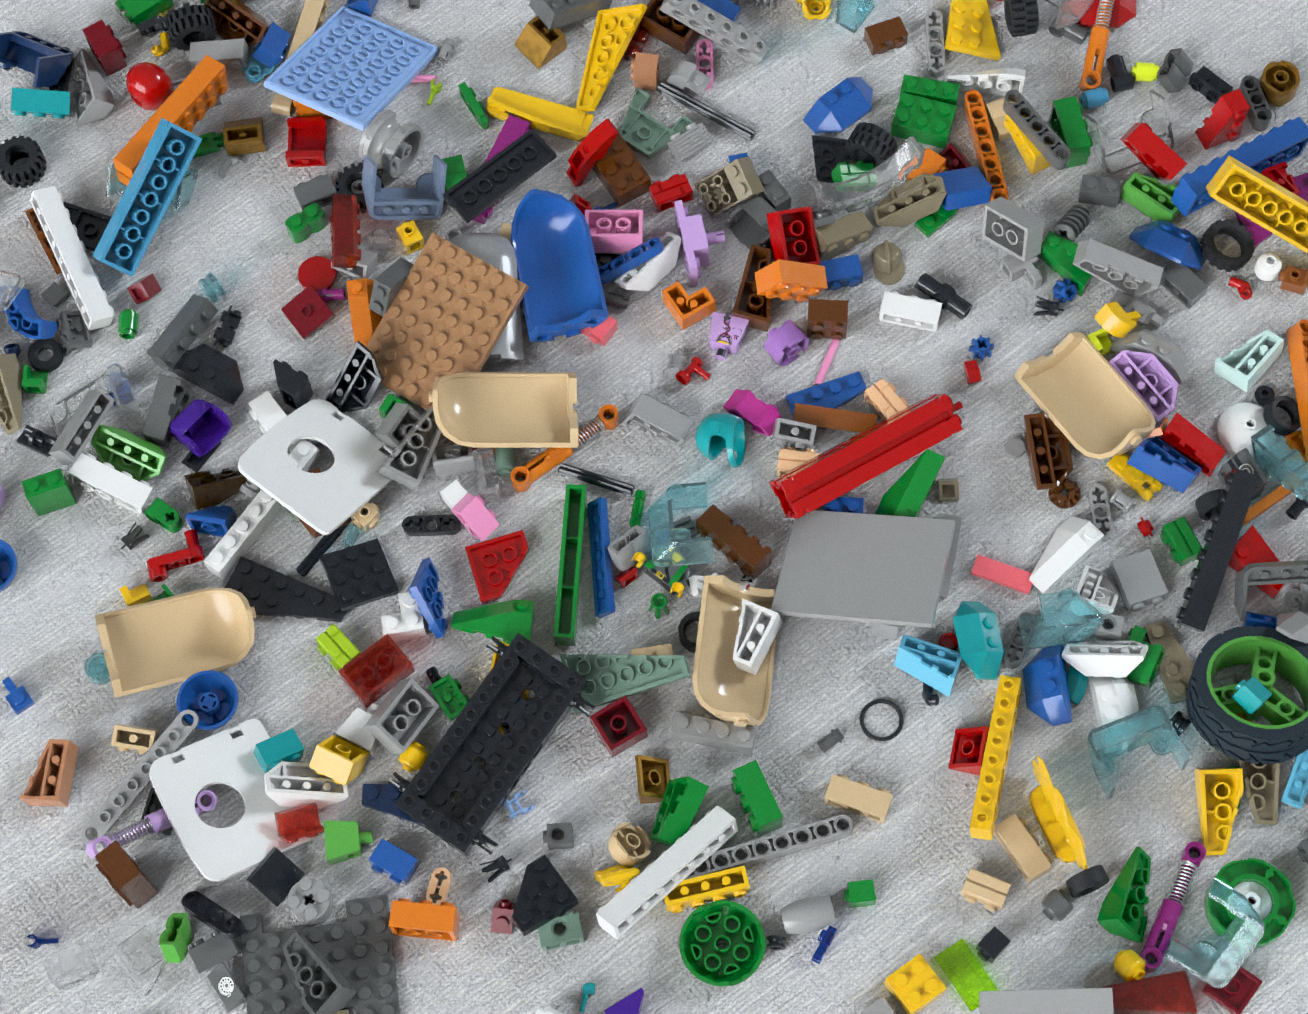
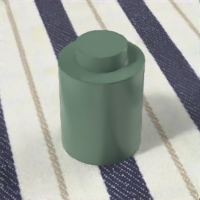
[495,448,515,477]

